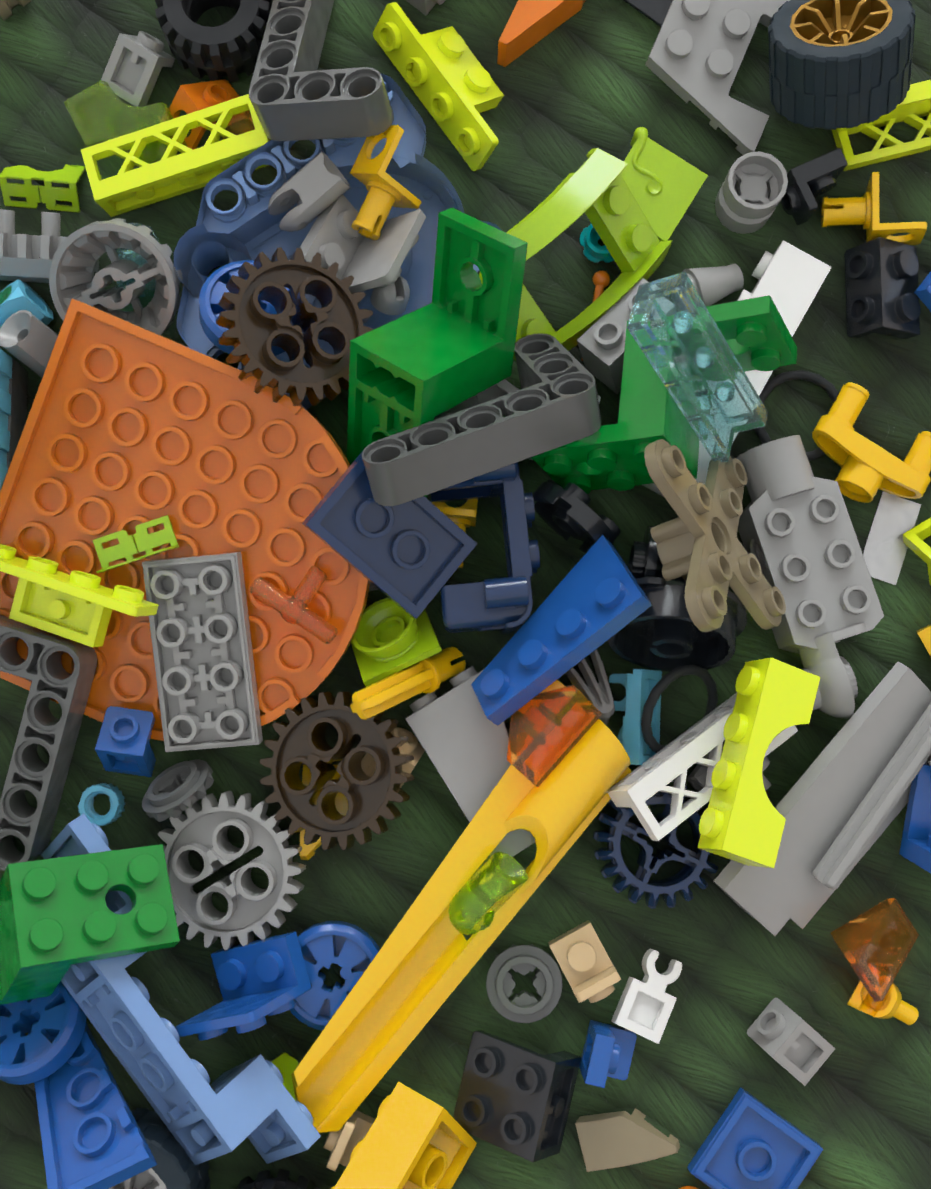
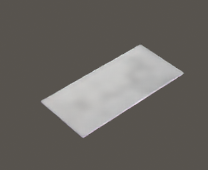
[863,491,921,585]

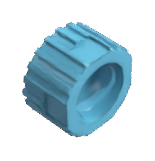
[77,783,126,827]

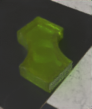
[64,80,187,164]

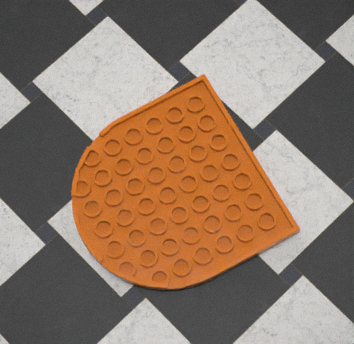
[0,298,370,741]

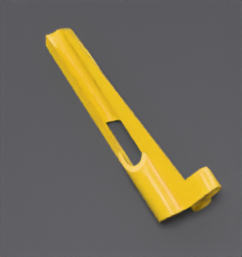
[291,680,631,1133]

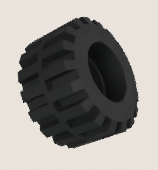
[155,0,272,82]

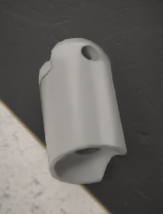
[268,151,351,232]
[0,310,58,378]

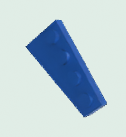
[471,534,652,726]

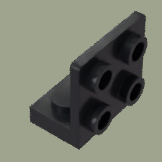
[453,1030,581,1162]

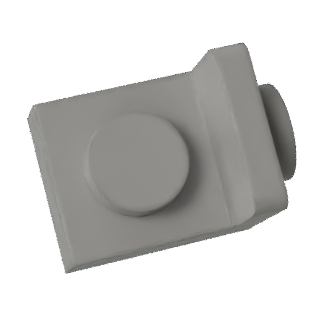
[99,31,175,108]
[747,998,835,1086]

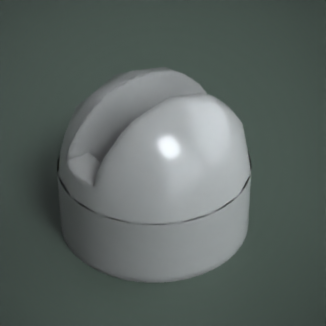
[370,276,410,315]

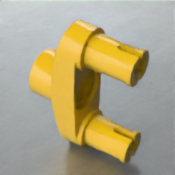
[812,382,931,503]

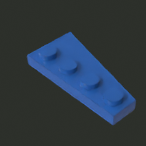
[28,1020,158,1189]

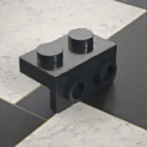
[844,237,921,339]

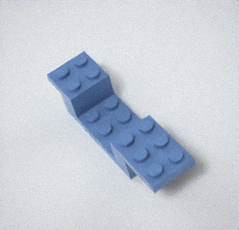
[41,813,321,1165]

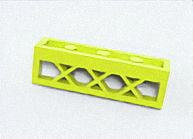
[832,80,931,171]
[81,94,271,217]

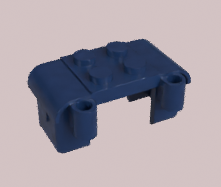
[431,462,540,634]

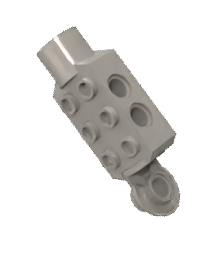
[737,435,884,719]

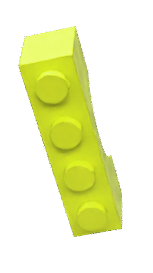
[697,657,820,868]

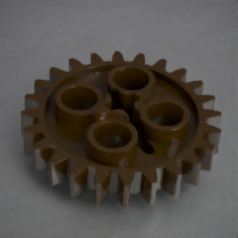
[216,247,374,406]
[260,692,414,850]

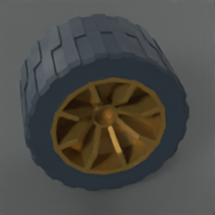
[768,0,916,130]

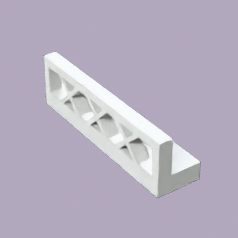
[607,693,798,841]

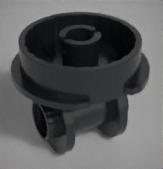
[608,525,747,672]

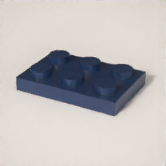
[302,451,477,619]

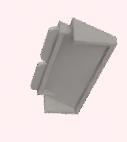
[714,662,931,936]

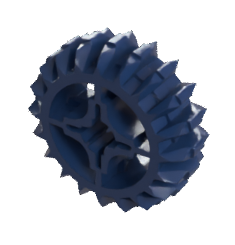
[593,784,718,908]

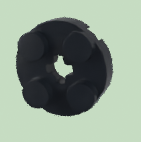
[533,480,621,553]

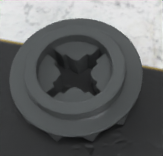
[142,759,214,822]
[486,944,562,1023]

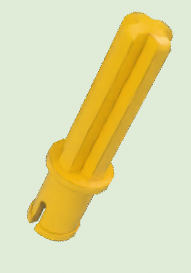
[350,647,466,720]

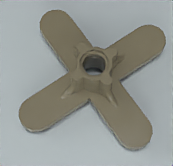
[644,439,786,633]

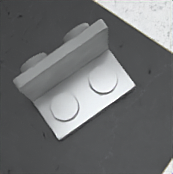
[300,195,426,294]

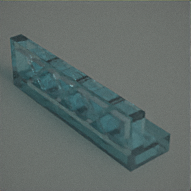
[627,271,768,463]

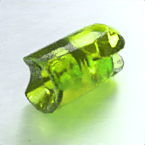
[448,852,529,935]

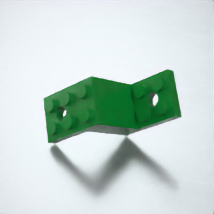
[347,208,528,498]
[531,295,797,494]
[0,844,180,1005]

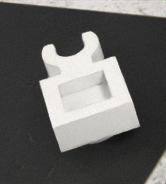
[611,949,682,1044]

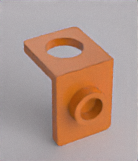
[163,79,250,150]

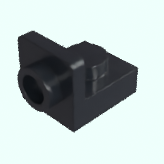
[780,148,848,225]

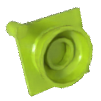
[620,127,708,241]
[351,598,442,687]

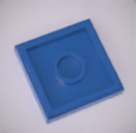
[687,1087,823,1189]

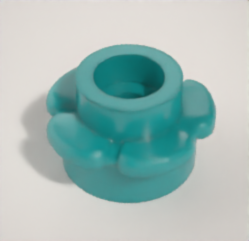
[580,224,614,263]

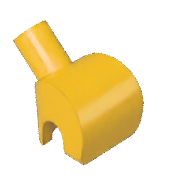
[847,965,918,1025]

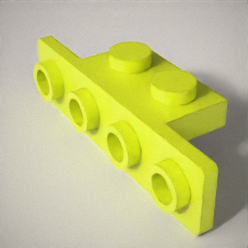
[373,2,504,171]
[0,544,159,648]

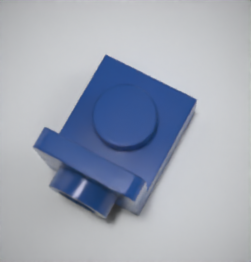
[95,706,156,777]
[579,1020,637,1088]

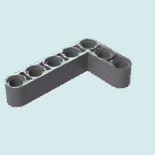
[249,0,394,141]
[362,333,601,506]
[0,615,97,871]

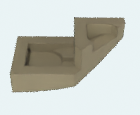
[575,1108,680,1172]

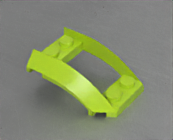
[479,148,673,361]

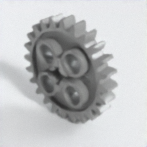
[158,791,306,950]

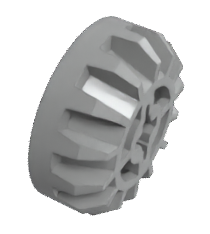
[49,218,183,335]

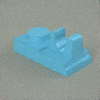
[609,669,662,765]

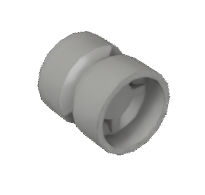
[715,151,788,234]

